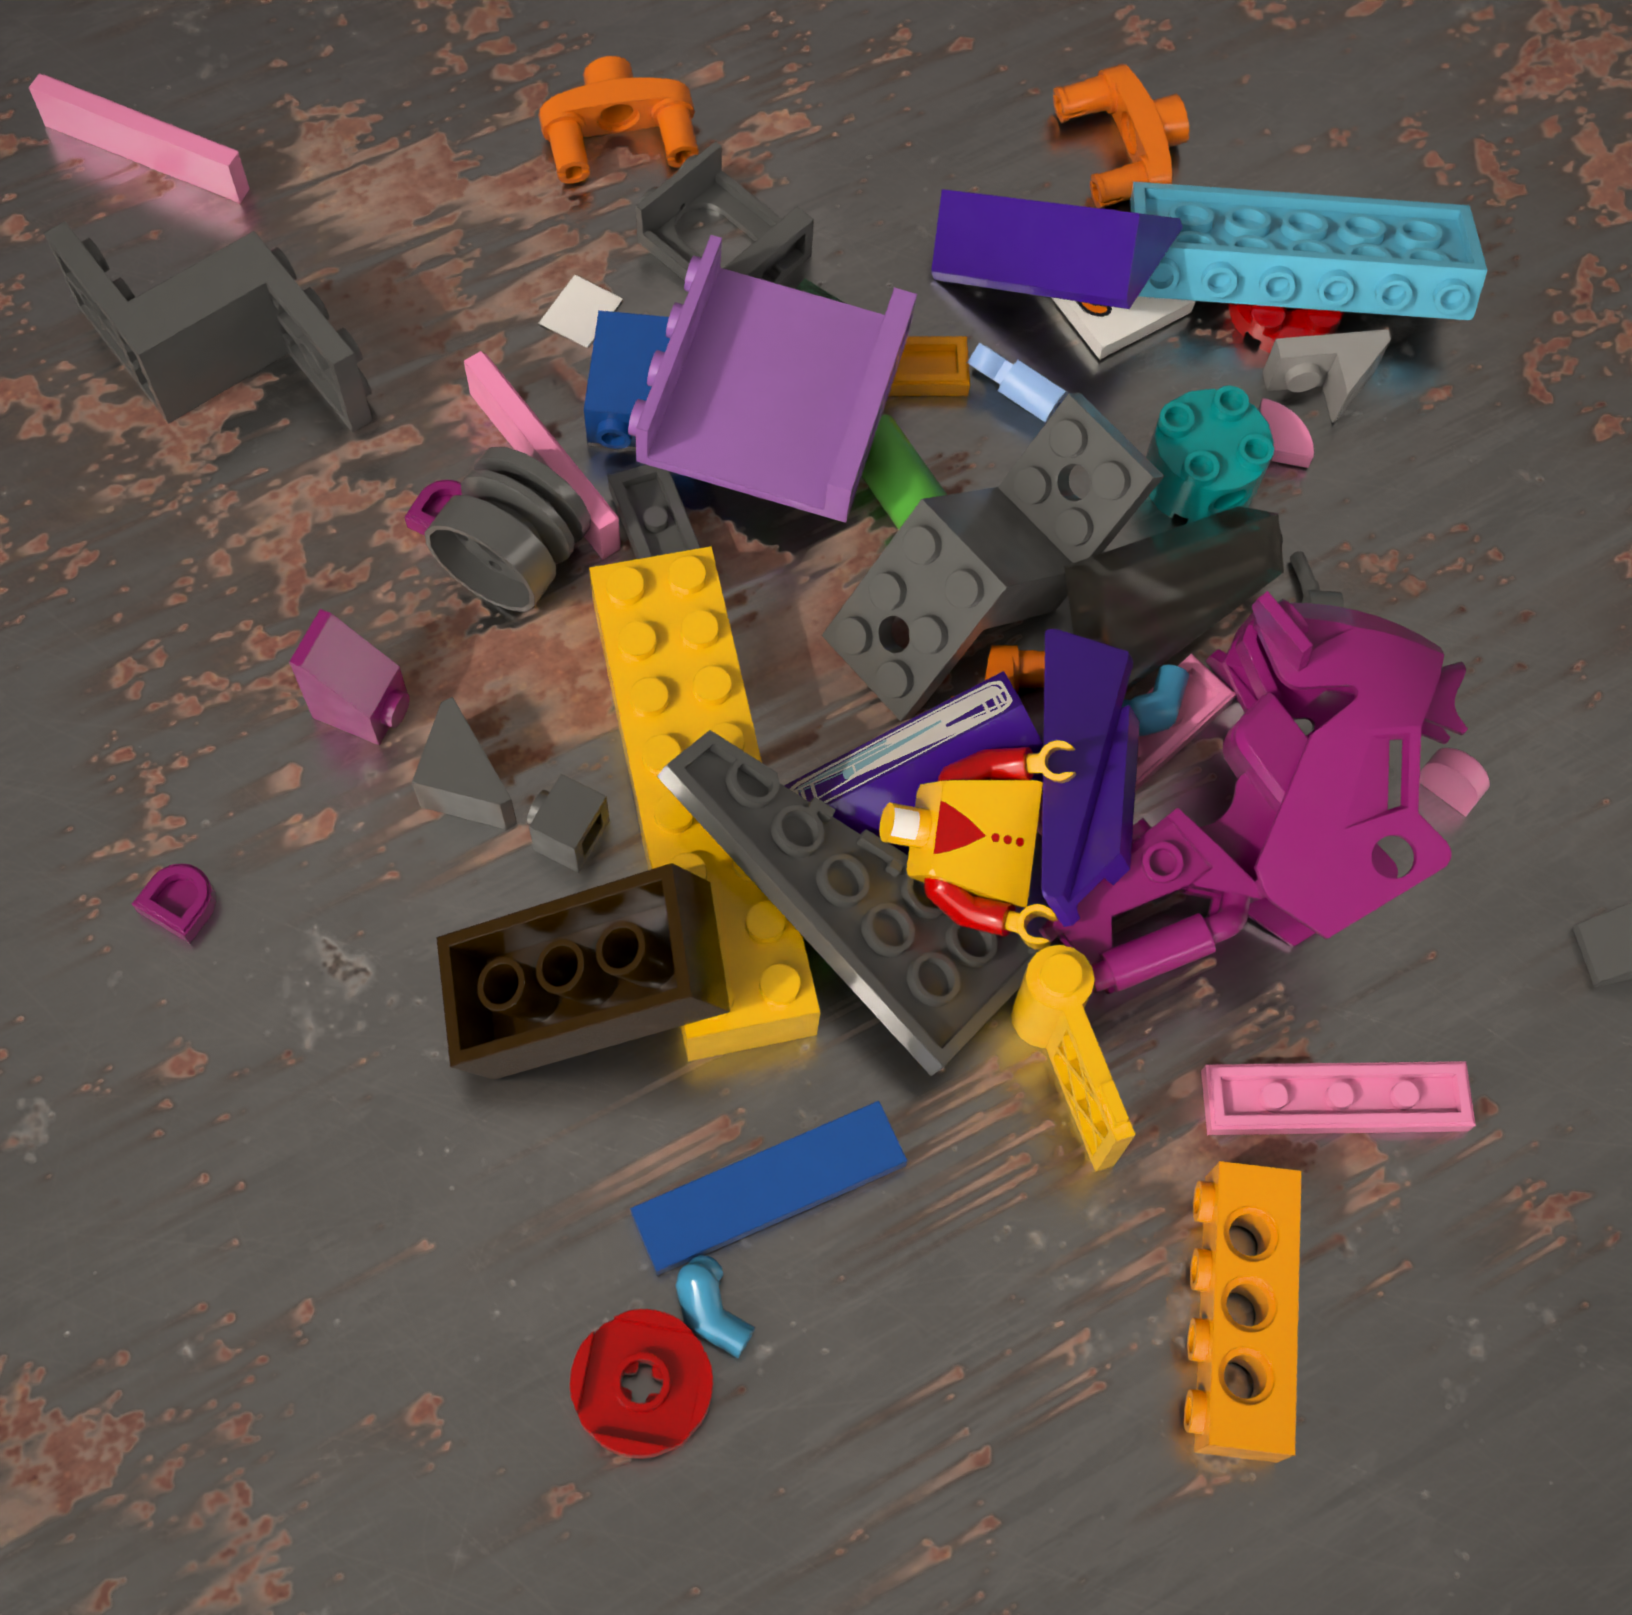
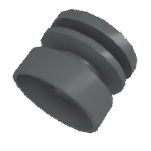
[424,447,590,612]

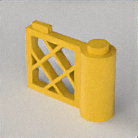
[1011,945,1136,1172]

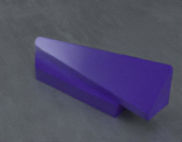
[1042,629,1140,927]

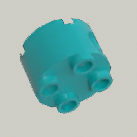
[1146,385,1274,528]

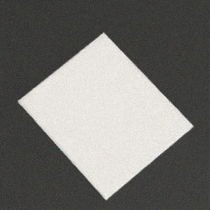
[539,275,623,348]

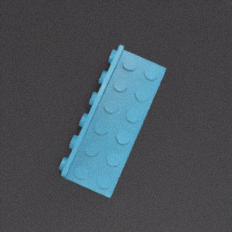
[1130,182,1487,320]

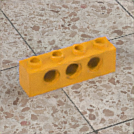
[1184,1161,1301,1463]

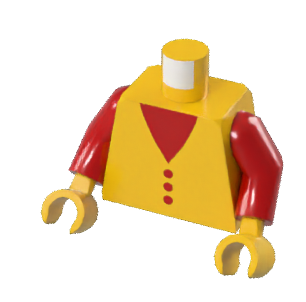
[879,740,1076,950]

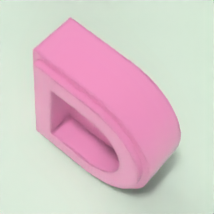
[1419,748,1490,817]

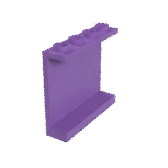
[628,235,917,523]

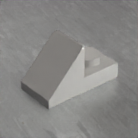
[1262,329,1391,423]

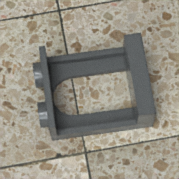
[635,141,814,284]

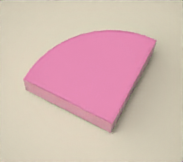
[1258,398,1314,468]

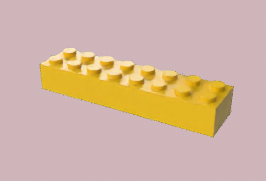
[589,546,820,1062]

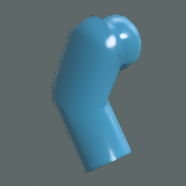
[1122,665,1189,736]
[676,1255,755,1358]

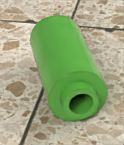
[861,414,947,530]

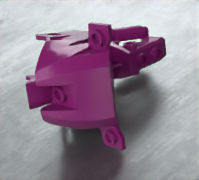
[1039,591,1468,994]

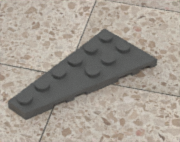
[657,730,1040,1076]

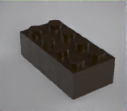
[436,863,730,1079]

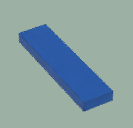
[630,1101,907,1276]

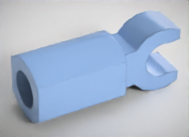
[967,342,1069,423]

